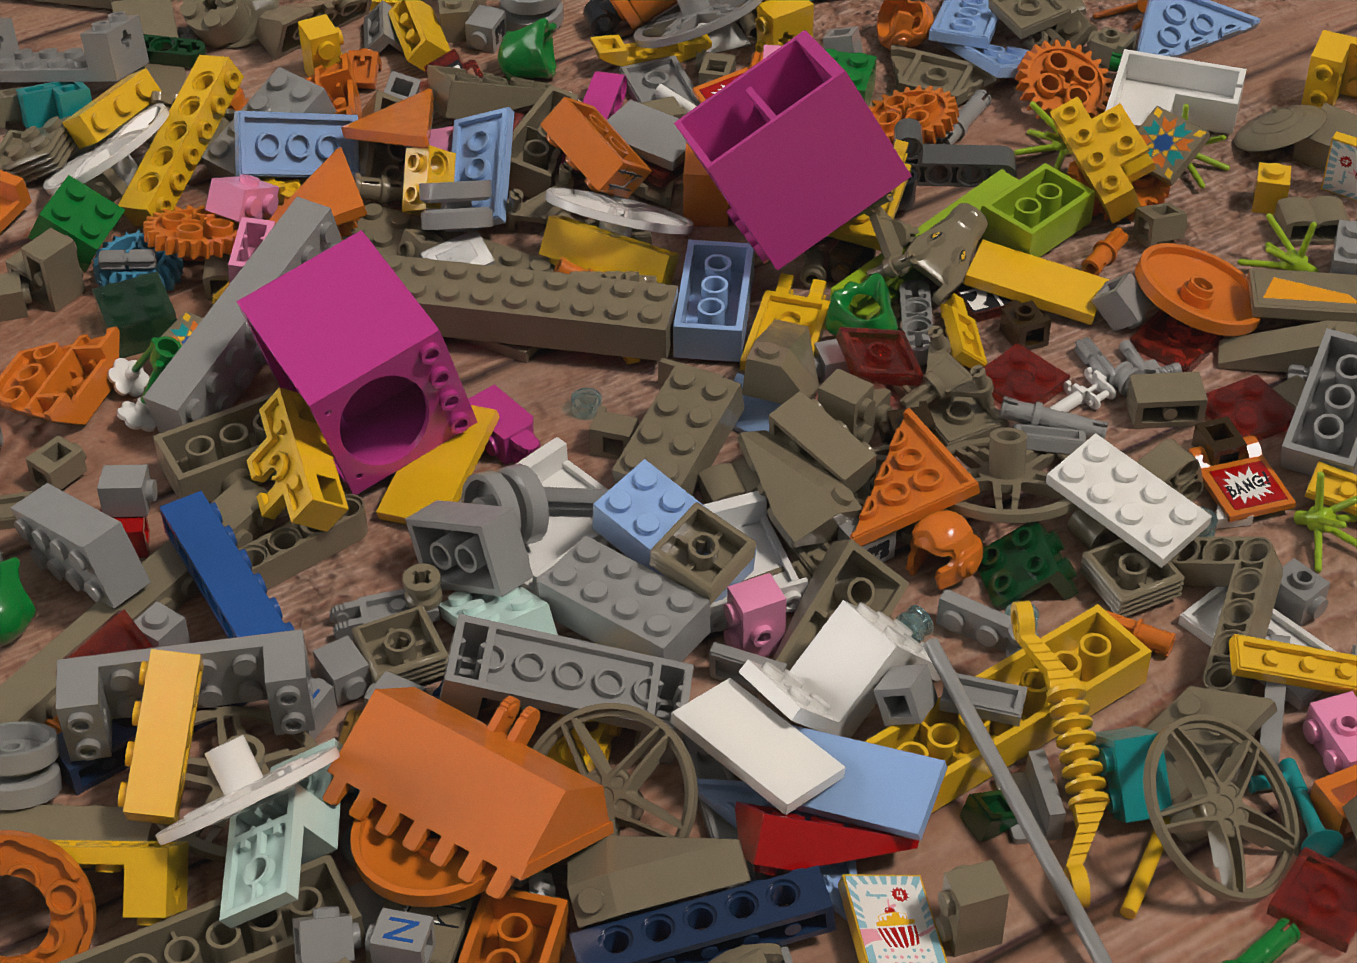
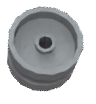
[499,0,564,31]
[419,180,494,232]
[461,463,549,545]
[0,721,62,810]

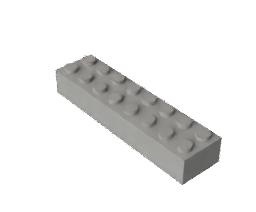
[143,197,342,433]

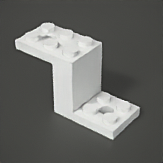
[739,600,940,738]

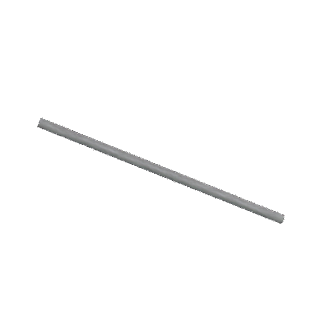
[923,638,1113,963]

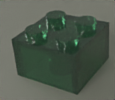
[92,272,177,358]

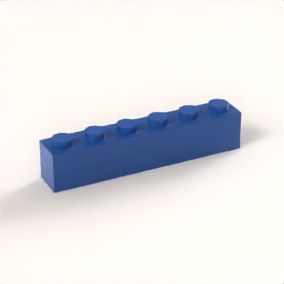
[159,491,295,638]

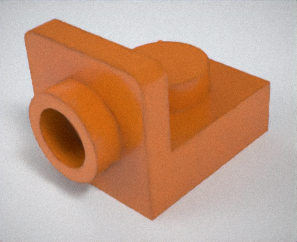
[348,48,382,89]

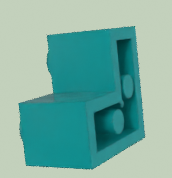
[16,82,92,129]
[1091,726,1172,823]

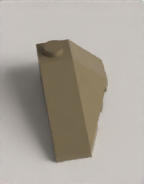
[737,430,862,548]
[567,835,751,929]

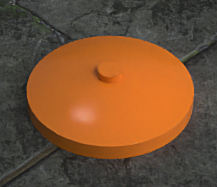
[1135,243,1263,336]
[350,801,497,907]

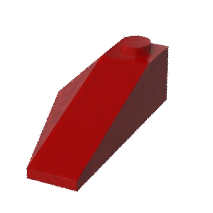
[735,801,919,875]

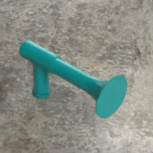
[1247,758,1344,860]

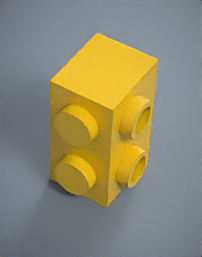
[298,14,344,77]

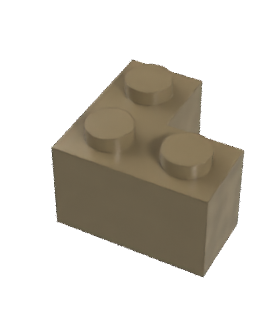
[5,228,86,312]
[818,368,892,443]

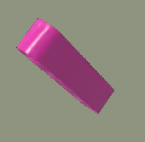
[562,71,627,173]

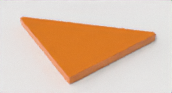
[341,89,434,148]
[269,147,368,226]
[850,408,980,546]

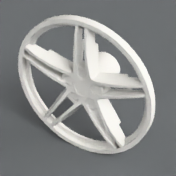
[43,103,169,196]
[545,188,693,237]
[155,735,340,845]

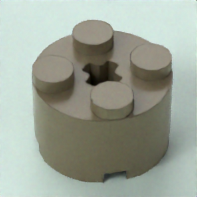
[180,0,250,49]

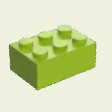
[981,163,1096,257]

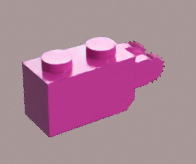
[468,384,540,465]

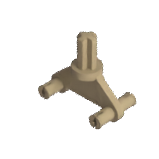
[505,162,574,231]
[849,191,919,278]
[900,326,994,409]

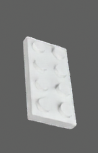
[1046,433,1212,568]

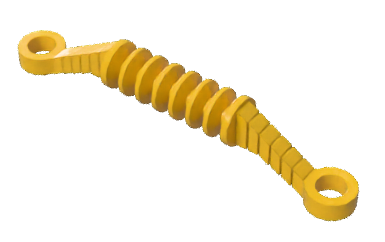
[1011,600,1110,908]

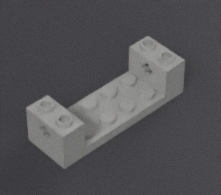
[0,11,149,82]
[439,614,694,765]
[56,629,316,762]

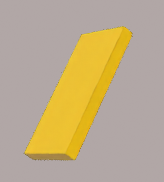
[963,240,1109,325]
[376,405,500,525]

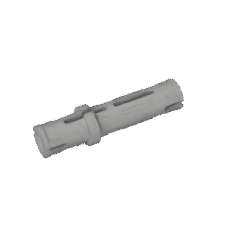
[935,89,992,145]
[998,396,1108,440]

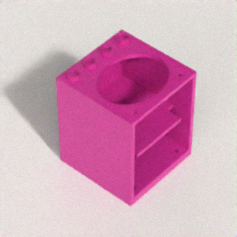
[674,30,912,271]
[236,230,477,495]

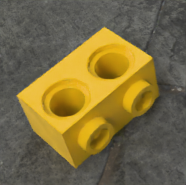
[402,145,456,217]

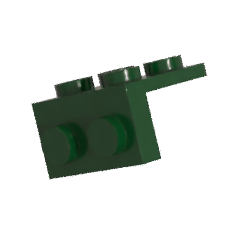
[978,521,1079,610]

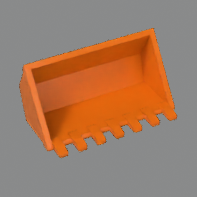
[323,687,614,900]

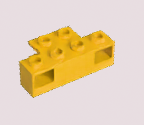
[1049,96,1156,224]
[246,387,349,532]

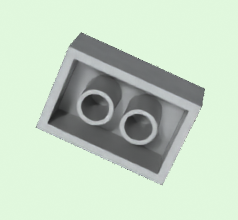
[405,500,533,597]

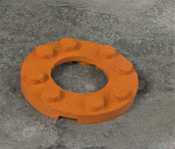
[0,830,97,963]

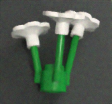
[107,336,182,432]

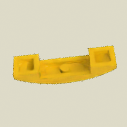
[590,34,712,67]

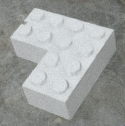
[1105,49,1247,134]

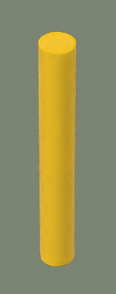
[1120,816,1170,919]

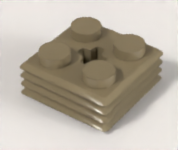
[5,116,77,184]
[649,502,756,605]
[1080,539,1185,617]
[351,606,448,684]

